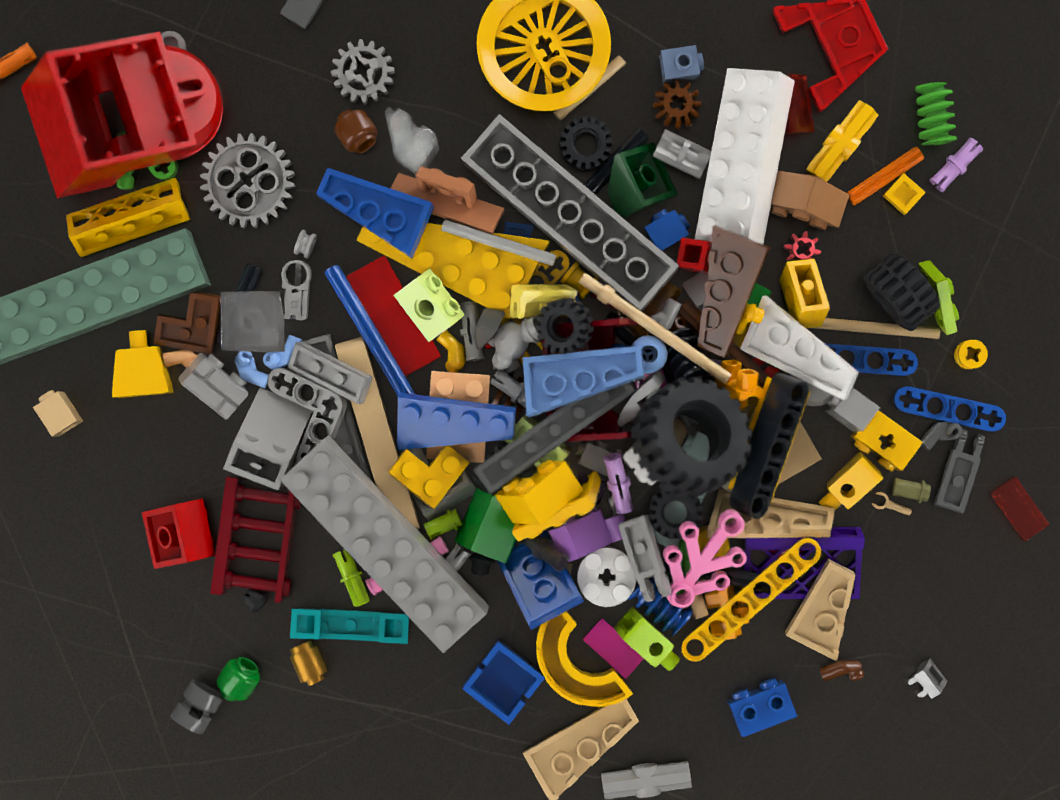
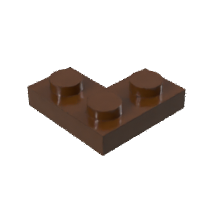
[153,291,221,354]

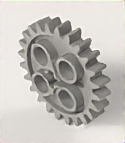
[200,133,296,229]

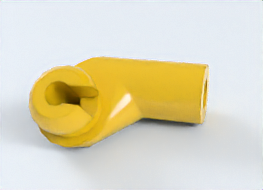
[736,304,765,335]
[437,330,466,373]

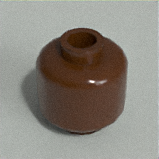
[334,109,378,153]

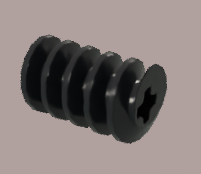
[663,327,716,383]

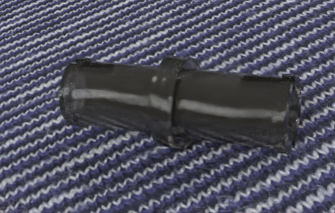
[519,535,570,572]

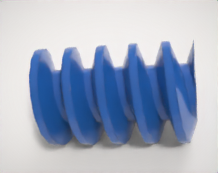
[628,576,693,637]

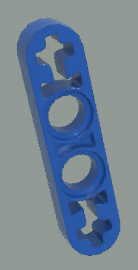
[824,343,918,376]
[892,386,1006,431]

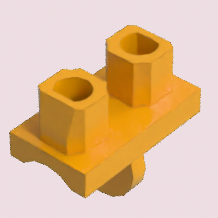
[711,359,765,410]
[705,585,750,640]

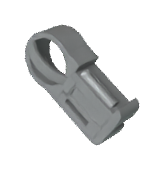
[280,260,312,320]

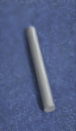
[442,220,556,266]

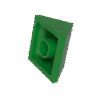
[454,487,517,564]

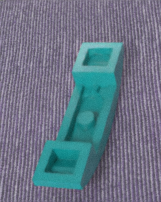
[290,608,409,644]

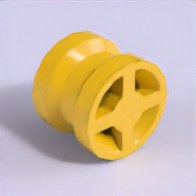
[954,340,988,369]

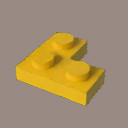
[387,445,470,509]

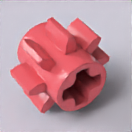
[783,231,821,261]

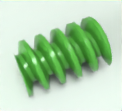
[915,82,957,146]

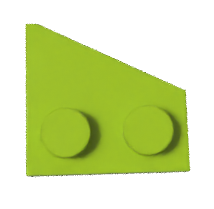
[919,260,959,335]

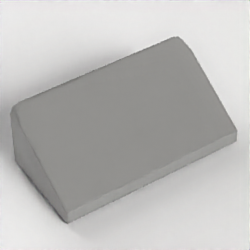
[410,470,476,521]

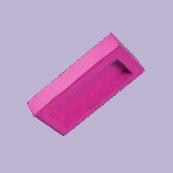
[583,618,644,679]

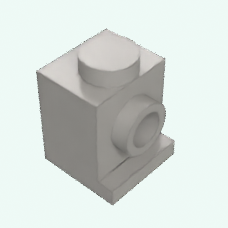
[575,440,622,477]

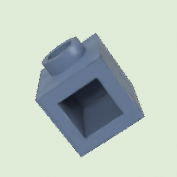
[659,45,704,84]

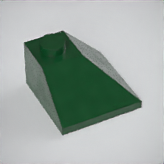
[607,142,678,219]

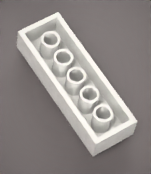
[695,68,795,244]

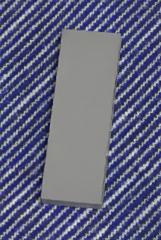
[287,341,373,404]

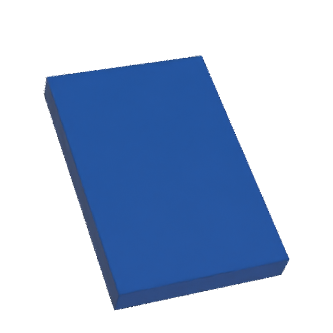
[497,530,584,630]

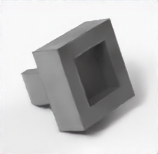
[908,658,948,699]

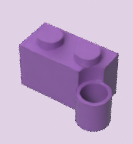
[549,506,627,564]

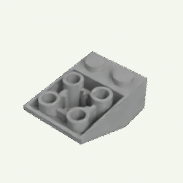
[223,388,313,490]

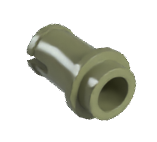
[892,477,931,504]

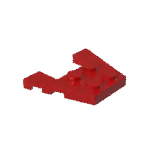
[772,0,888,112]

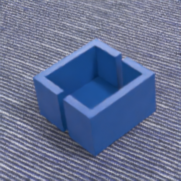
[462,638,545,725]

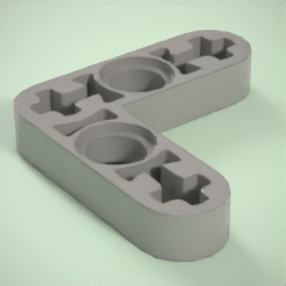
[267,367,347,463]

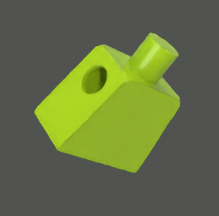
[613,606,680,671]

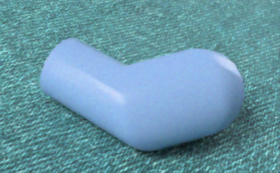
[263,334,302,370]
[235,350,268,389]

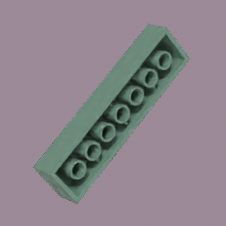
[0,228,211,365]

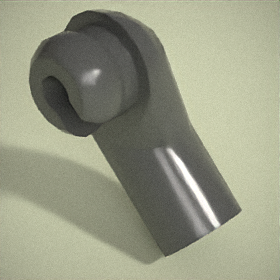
[920,422,962,451]

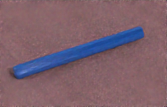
[325,265,416,397]

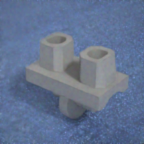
[652,129,711,179]

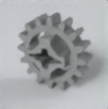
[331,39,395,104]

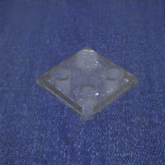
[385,107,440,175]

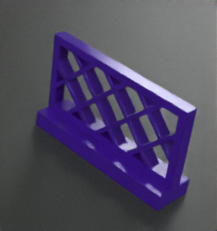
[742,527,865,599]

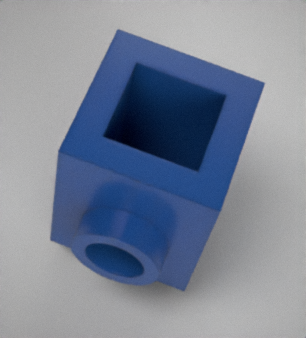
[643,209,690,252]

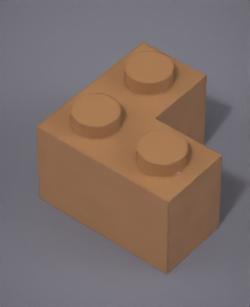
[770,170,849,230]

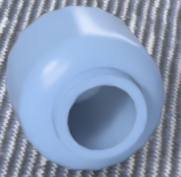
[631,335,668,374]

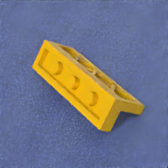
[66,177,190,257]

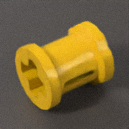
[560,261,599,300]

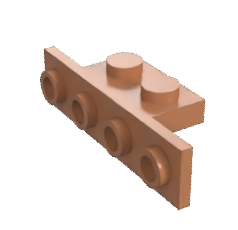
[390,166,504,235]

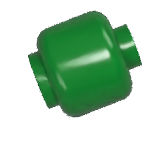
[216,657,260,702]

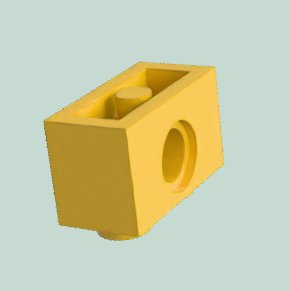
[779,259,830,329]

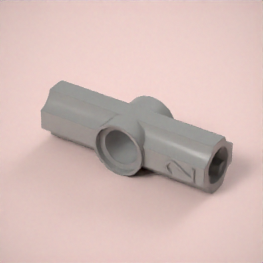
[601,761,692,800]

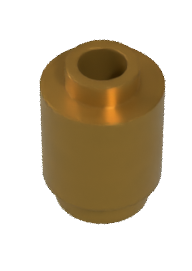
[290,640,328,686]

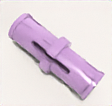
[930,137,983,192]
[603,453,634,514]

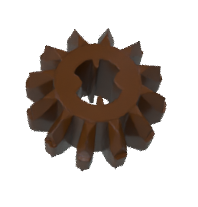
[652,79,702,130]

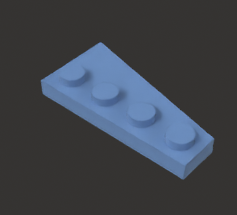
[523,346,644,418]

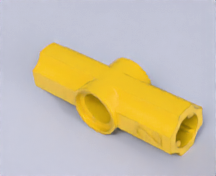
[805,100,879,182]

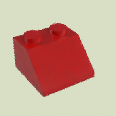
[142,498,215,569]

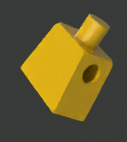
[112,330,173,398]
[818,451,883,510]

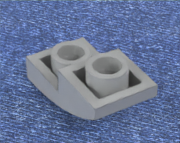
[617,370,666,427]

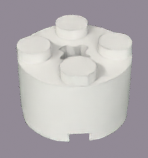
[577,546,636,607]

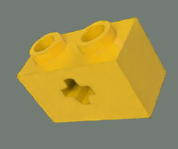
[850,410,923,472]

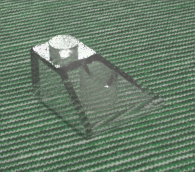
[220,291,285,352]

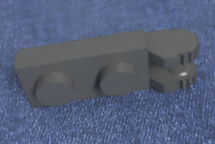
[933,428,985,514]

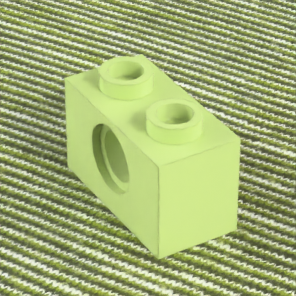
[394,268,465,342]

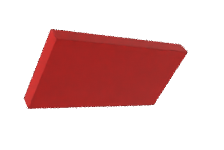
[346,255,442,385]

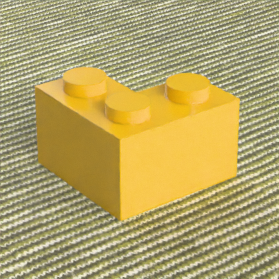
[495,460,583,526]

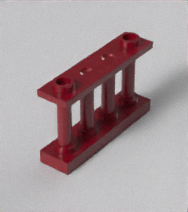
[210,476,302,603]

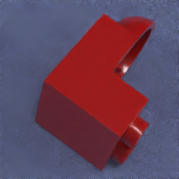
[21,32,223,198]

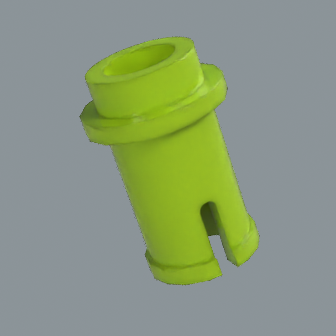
[424,509,463,540]

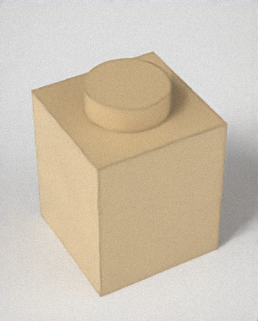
[33,390,83,437]

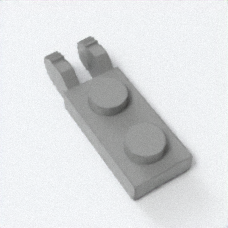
[618,515,672,602]

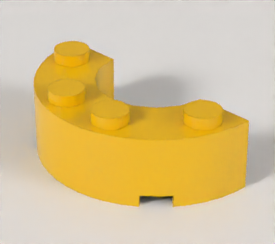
[536,611,633,707]

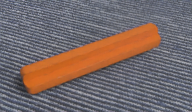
[847,147,924,205]

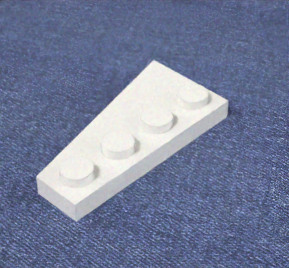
[740,295,859,400]

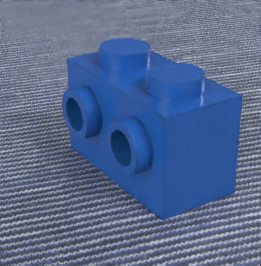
[727,678,797,737]

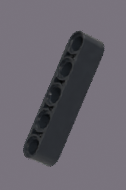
[729,373,809,519]

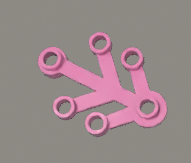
[663,510,747,608]

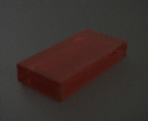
[990,477,1049,541]

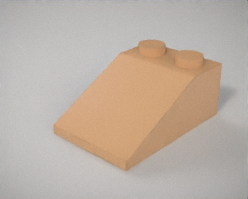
[426,371,491,463]

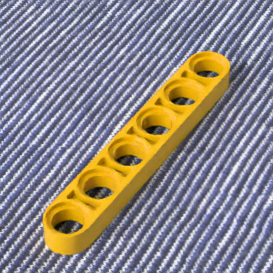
[682,538,821,661]

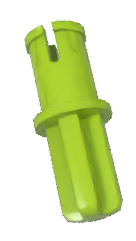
[332,549,370,607]

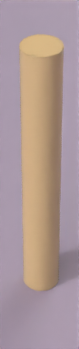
[553,55,626,121]

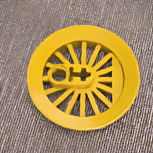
[477,0,611,111]

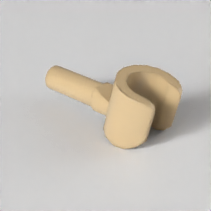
[872,492,912,515]

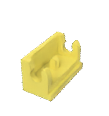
[509,284,577,318]

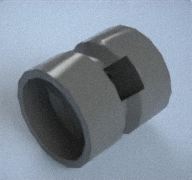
[170,679,224,735]

